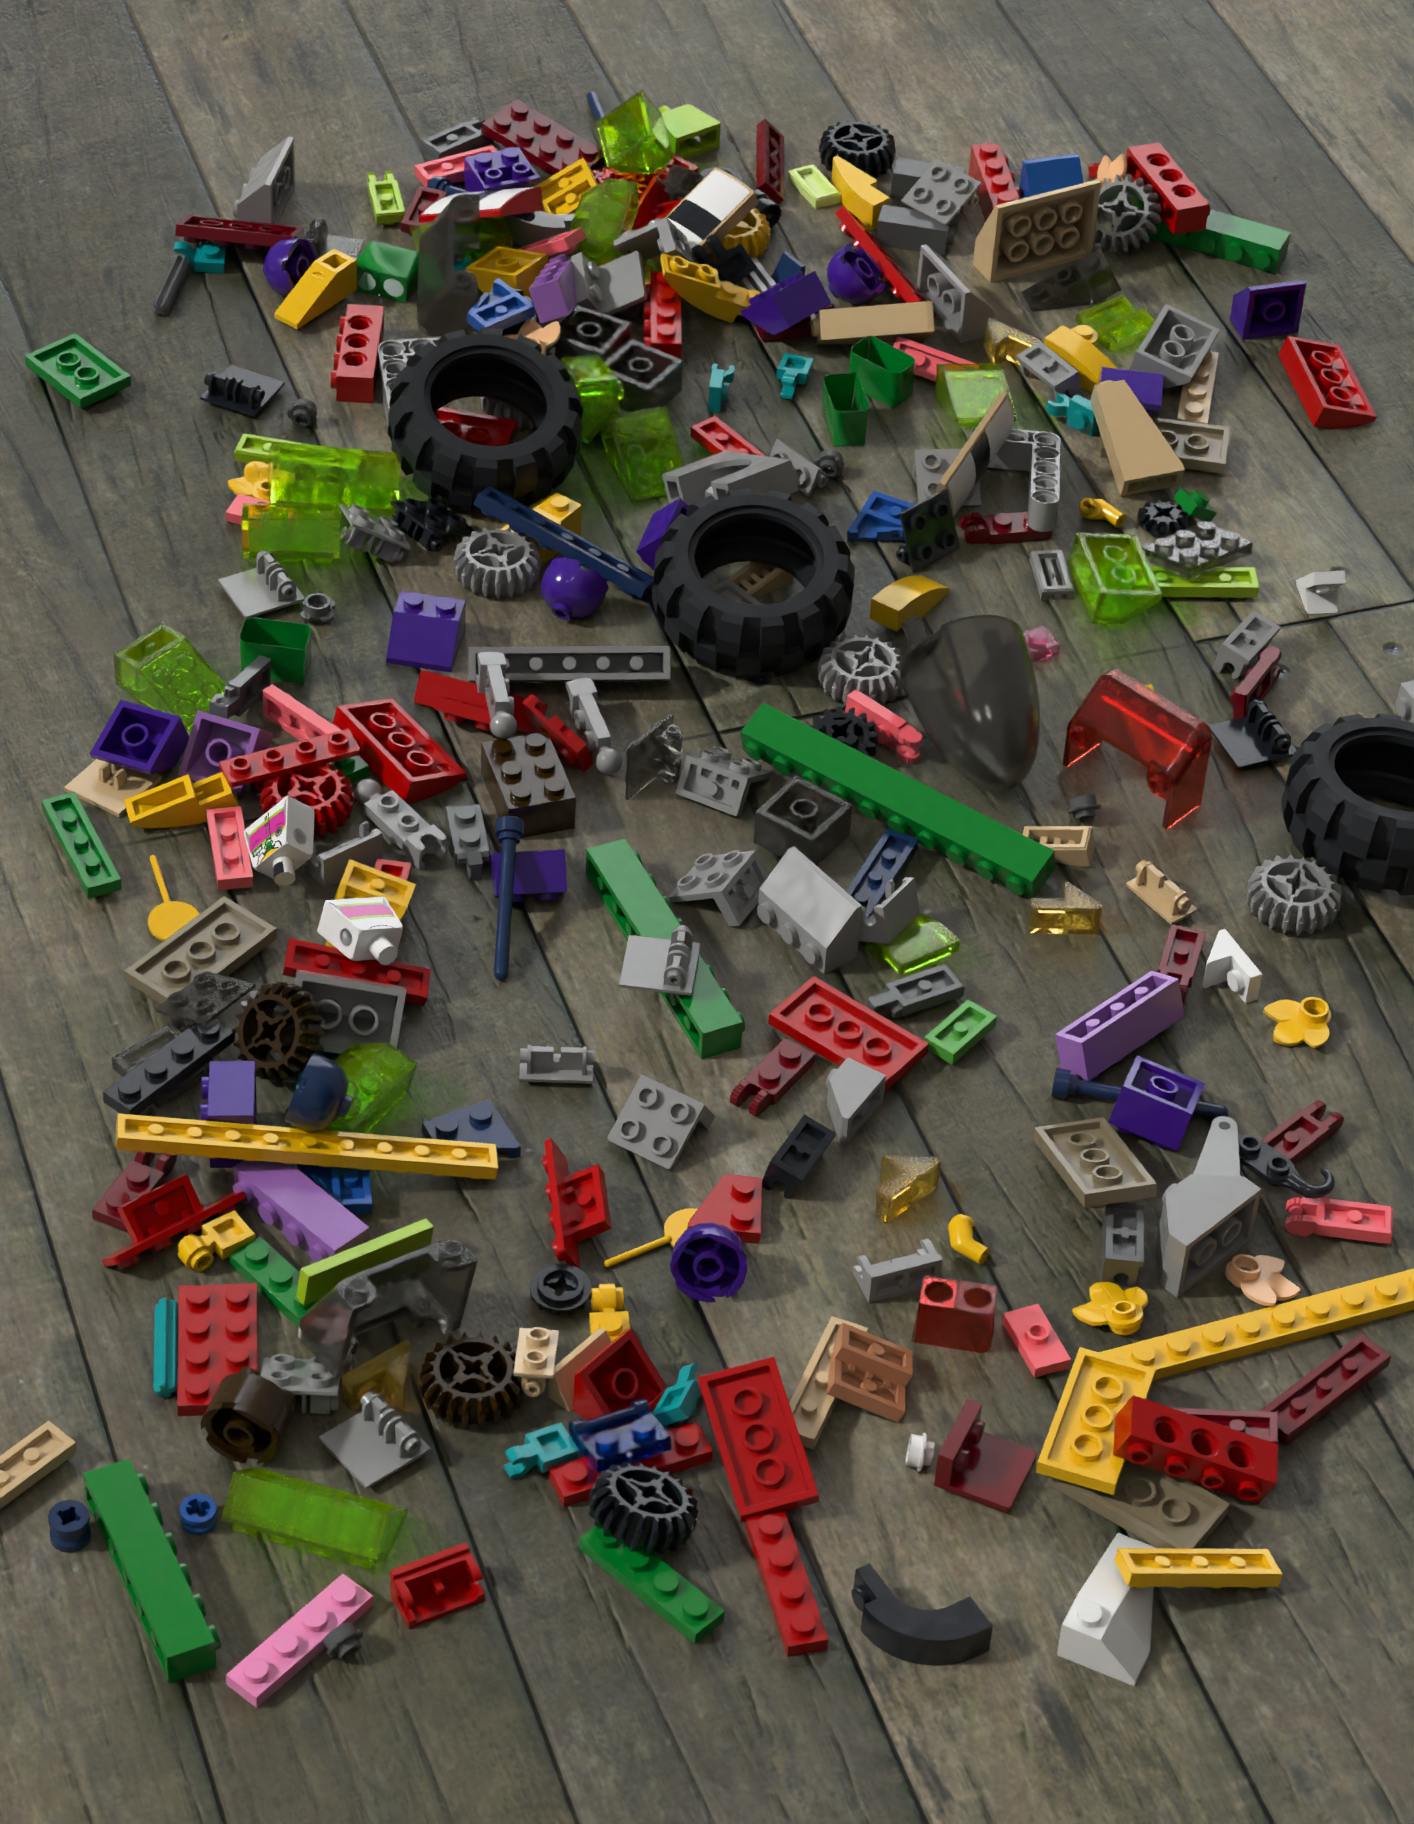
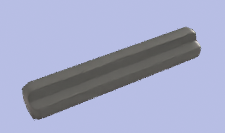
[153,255,190,316]

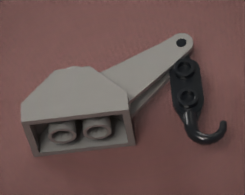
[1156,1116,1335,1298]

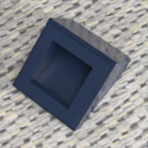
[771,252,805,284]

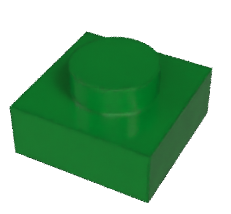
[1174,488,1217,523]
[322,755,369,783]

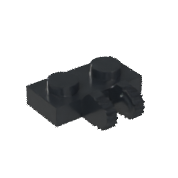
[692,234,757,285]

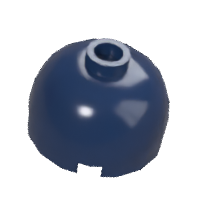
[285,1053,353,1131]

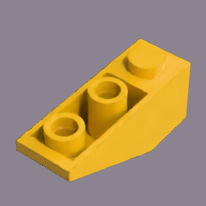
[274,249,357,330]

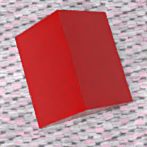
[573,1328,668,1440]

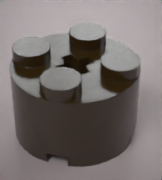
[200,1367,295,1464]

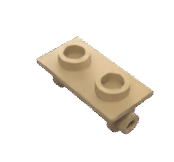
[1126,860,1198,925]
[513,1327,559,1397]

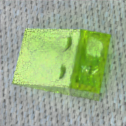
[935,363,1017,427]
[600,406,685,503]
[114,623,227,730]

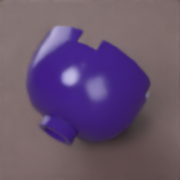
[263,238,319,297]
[827,243,885,304]
[541,557,609,620]
[670,1222,748,1302]

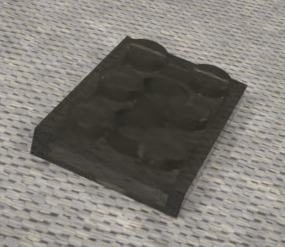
[1140,521,1253,580]

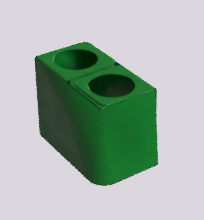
[356,241,424,303]
[849,335,915,409]
[821,372,869,447]
[239,618,311,684]

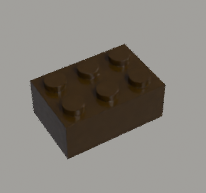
[481,731,576,838]

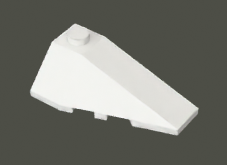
[1057,1533,1156,1686]

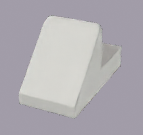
[1296,570,1346,614]
[1203,929,1262,1004]

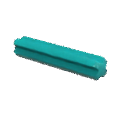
[153,1298,178,1398]

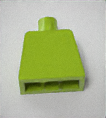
[655,104,721,159]

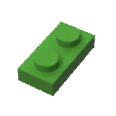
[924,999,997,1065]

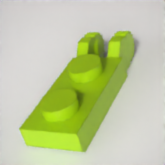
[367,170,405,225]

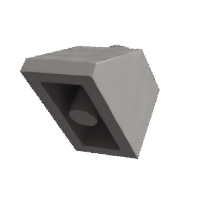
[825,1058,886,1145]

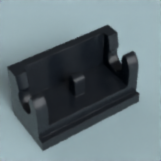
[762,1114,836,1198]

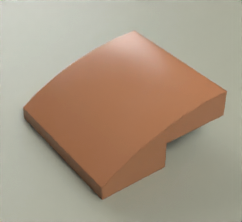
[827,1322,913,1423]

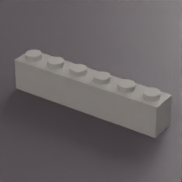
[468,646,670,683]

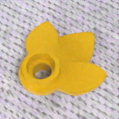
[228,461,292,504]
[1263,997,1331,1048]
[1072,1282,1148,1335]

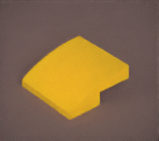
[535,157,603,214]

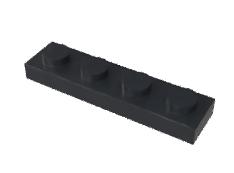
[103,1013,236,1115]

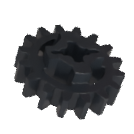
[808,706,878,756]

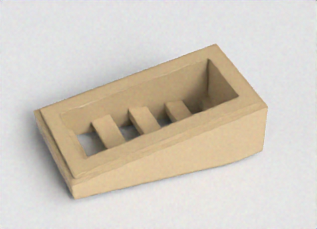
[729,562,794,599]
[1023,826,1095,867]

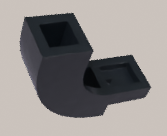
[851,1563,993,1666]

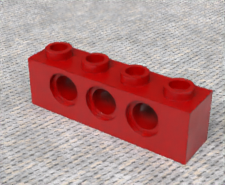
[1126,142,1210,235]
[331,304,384,403]
[1113,1395,1278,1504]

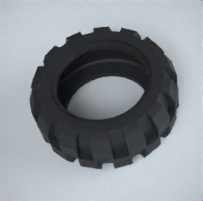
[388,328,584,513]
[652,488,855,679]
[1281,713,1414,895]

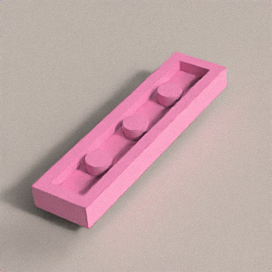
[226,1574,373,1708]

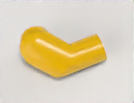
[1079,498,1126,528]
[948,1214,990,1265]

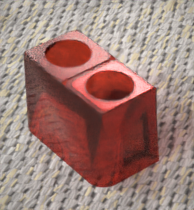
[911,1275,997,1353]

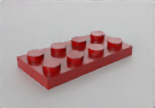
[768,976,929,1092]
[177,1283,258,1416]
[697,1356,819,1523]

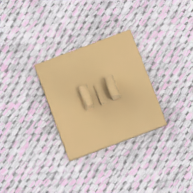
[64,759,162,817]

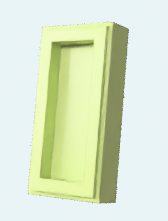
[788,164,841,209]

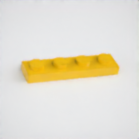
[1114,1548,1283,1589]

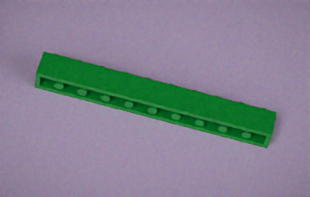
[740,703,1055,899]

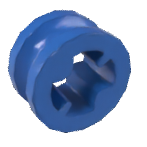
[180,1494,217,1535]

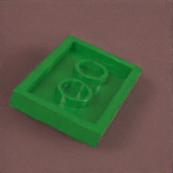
[25,333,131,409]

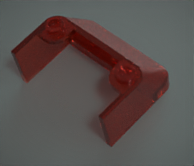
[1062,669,1212,830]

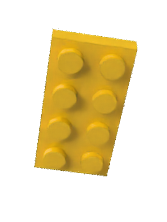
[1036,1347,1156,1495]

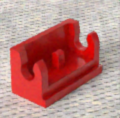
[390,1542,485,1629]

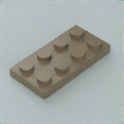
[1101,417,1230,474]
[124,896,277,1015]
[1034,1117,1157,1209]
[1049,1460,1230,1549]

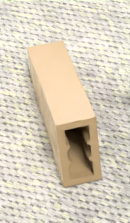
[811,301,934,345]
[1090,380,1185,497]

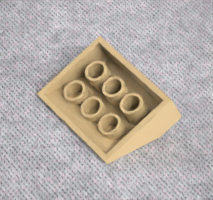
[973,179,1101,283]

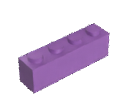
[529,254,577,324]
[1055,971,1184,1081]
[233,1160,370,1263]

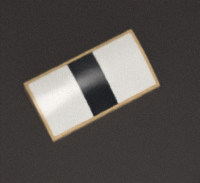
[647,167,758,272]
[934,390,1014,517]

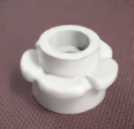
[905,1433,935,1472]

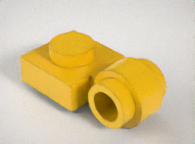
[177,1210,255,1272]
[589,1283,630,1342]

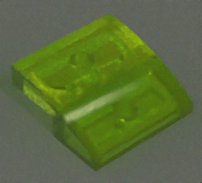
[1074,294,1155,352]
[860,913,960,975]

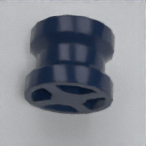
[48,1500,91,1553]

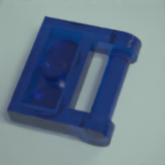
[568,1398,672,1474]

